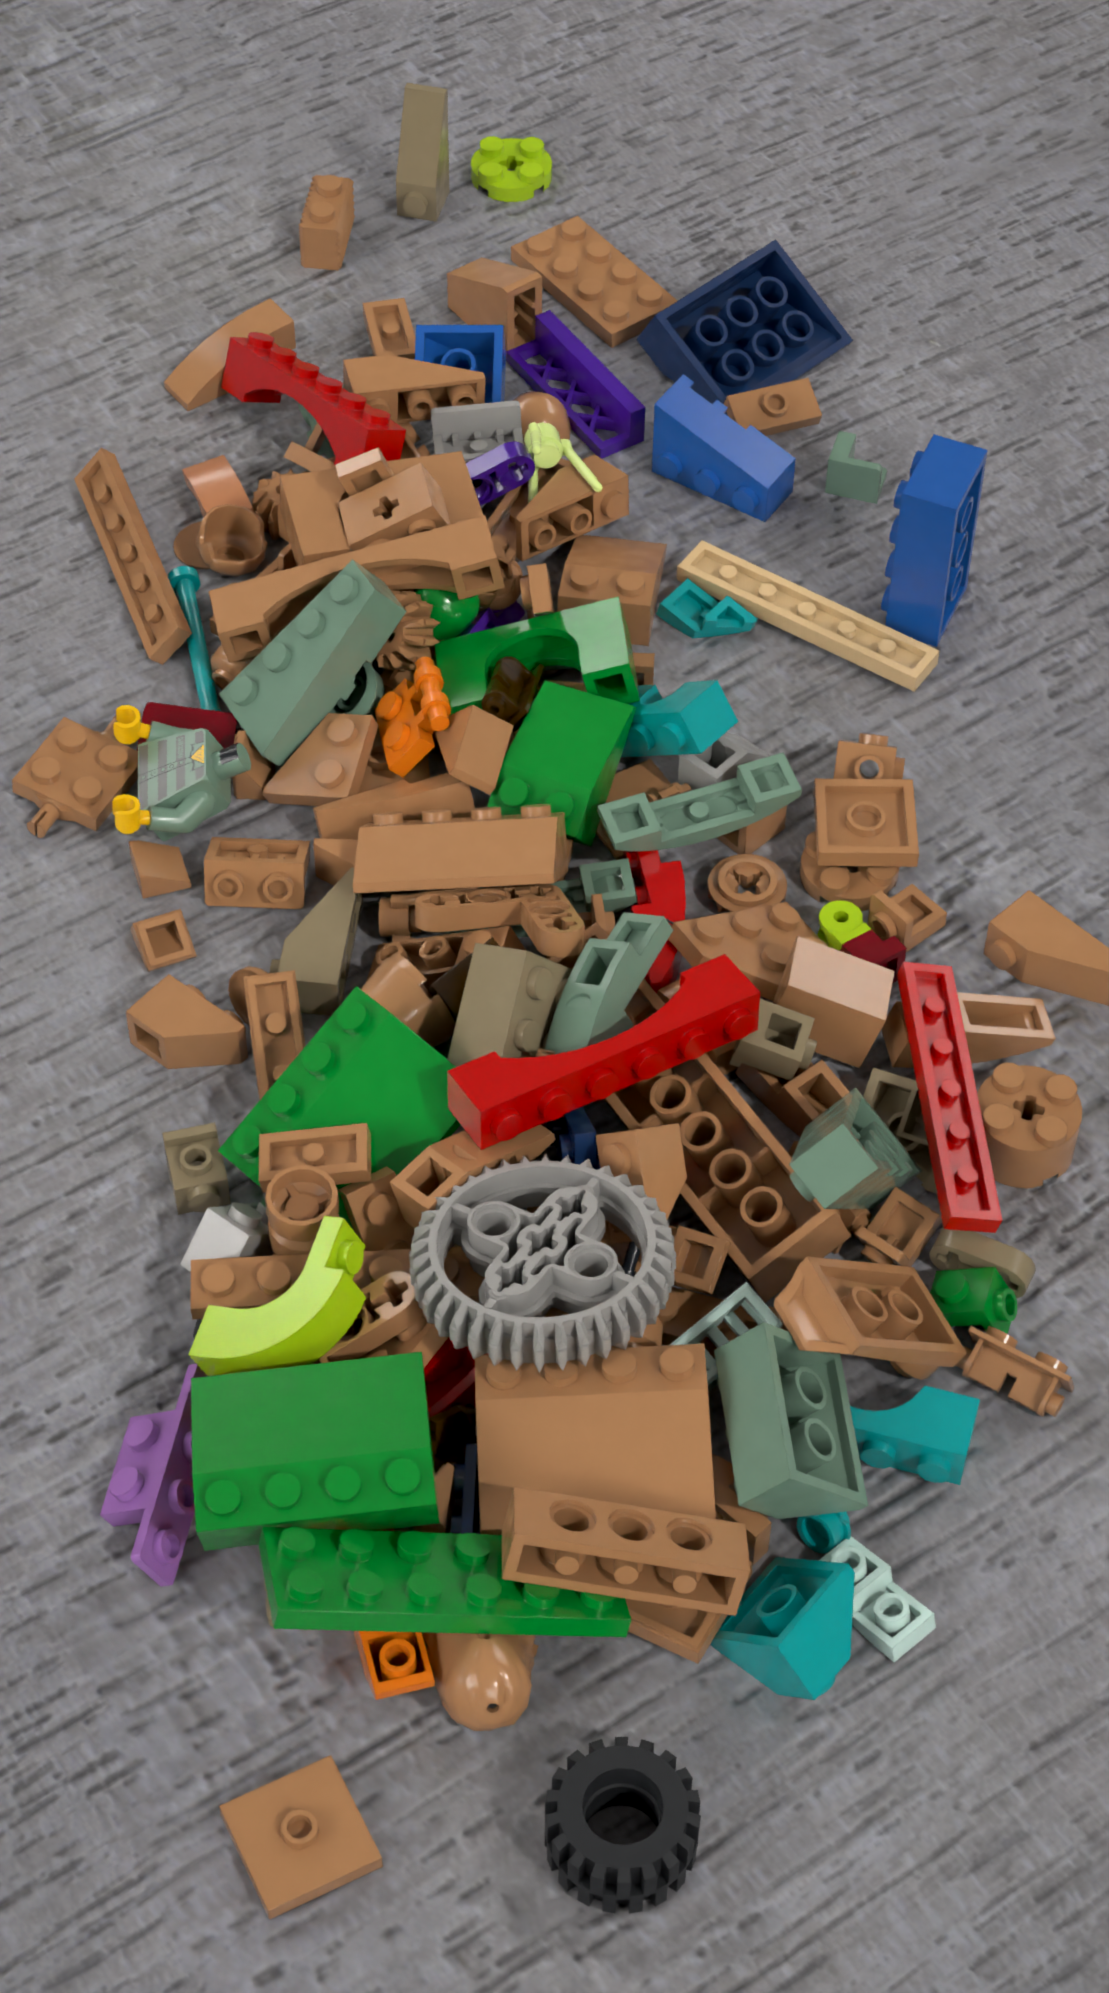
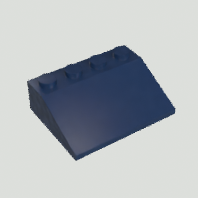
[636,239,853,416]

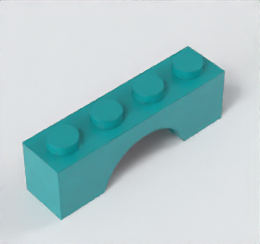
[850,1385,980,1485]

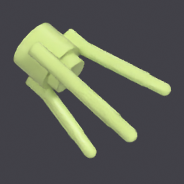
[524,422,603,503]

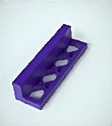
[506,310,646,459]

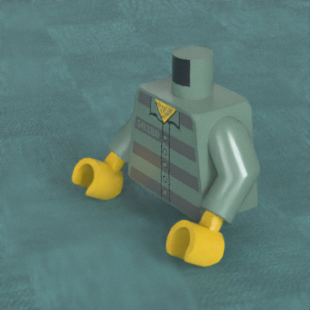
[112,705,251,842]

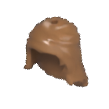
[423,1632,538,1731]

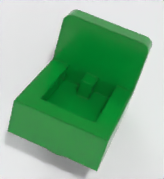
[930,1267,1017,1334]

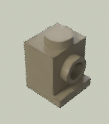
[729,998,817,1081]
[162,1122,231,1215]

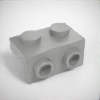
[431,400,524,467]

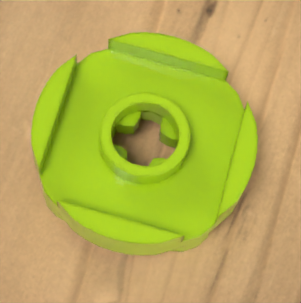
[471,136,552,202]

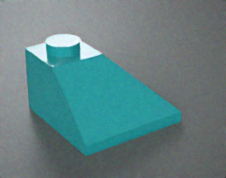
[710,1557,855,1700]

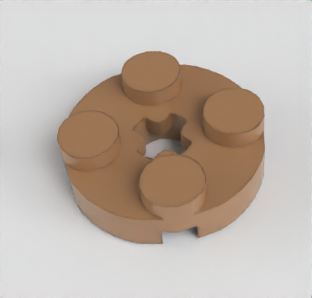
[800,831,900,911]

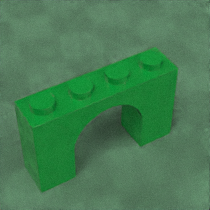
[435,596,640,716]

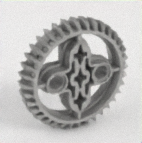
[409,1154,676,1373]

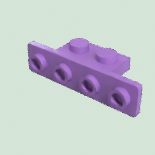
[100,1364,207,1587]

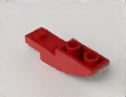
[623,850,686,994]

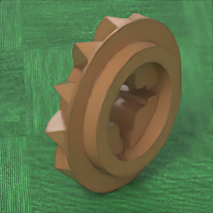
[708,854,787,912]

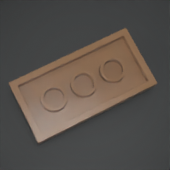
[511,216,678,348]

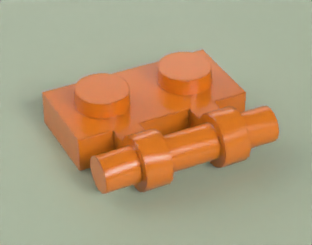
[374,657,451,778]

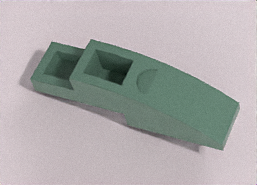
[545,912,673,1054]

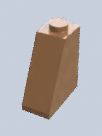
[447,257,542,351]

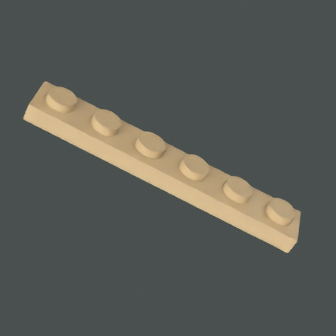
[677,540,939,692]

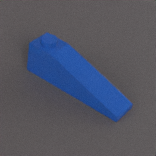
[415,325,506,486]

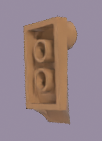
[774,1256,967,1380]

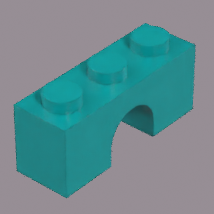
[621,680,739,757]

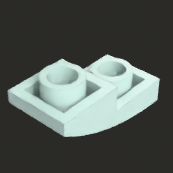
[819,1536,936,1662]

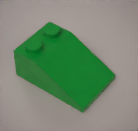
[487,680,637,847]

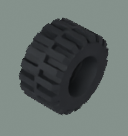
[544,1737,701,1913]

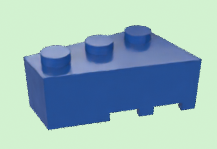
[652,374,796,522]

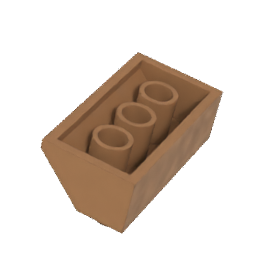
[353,804,568,893]

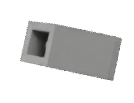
[678,732,771,790]
[180,1199,274,1272]

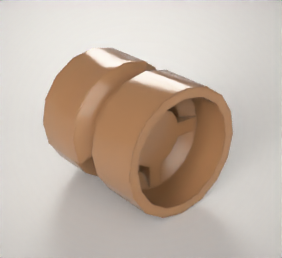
[265,1165,339,1255]

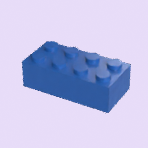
[881,434,988,647]

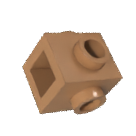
[833,733,905,779]

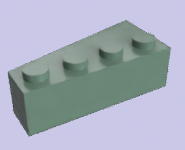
[219,559,407,767]
[789,1088,922,1209]

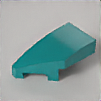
[656,578,757,639]

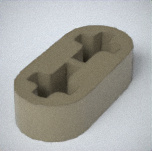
[929,1228,1036,1299]

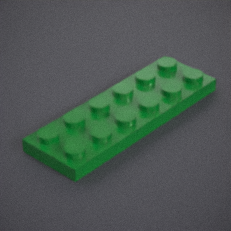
[259,1527,632,1637]

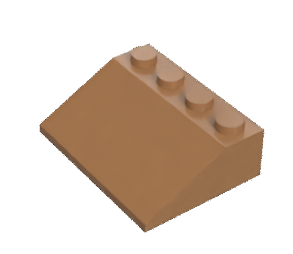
[475,1344,716,1535]

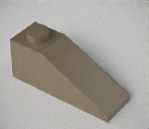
[396,83,450,222]
[269,867,363,1016]

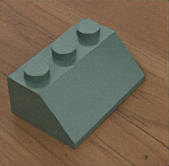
[714,1322,868,1519]

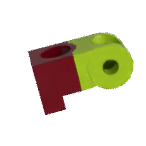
[817,900,907,984]

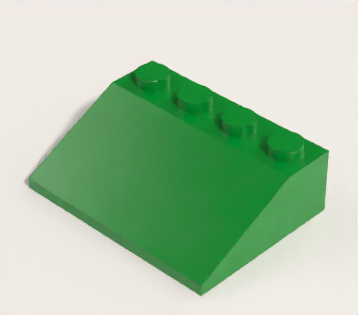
[218,986,461,1229]
[191,1352,440,1551]

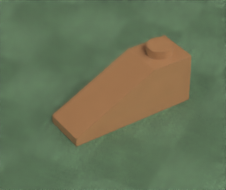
[984,890,1109,1006]

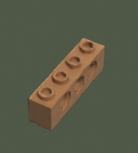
[502,1487,750,1616]

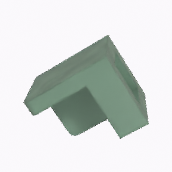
[825,431,887,504]

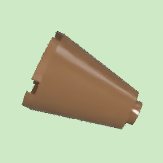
[361,953,456,1048]

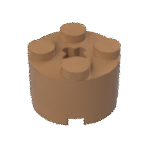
[977,1062,1082,1188]

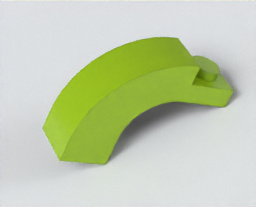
[188,1216,366,1376]

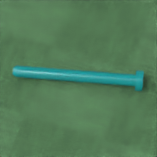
[167,566,221,711]

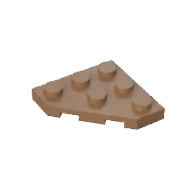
[668,902,828,1001]

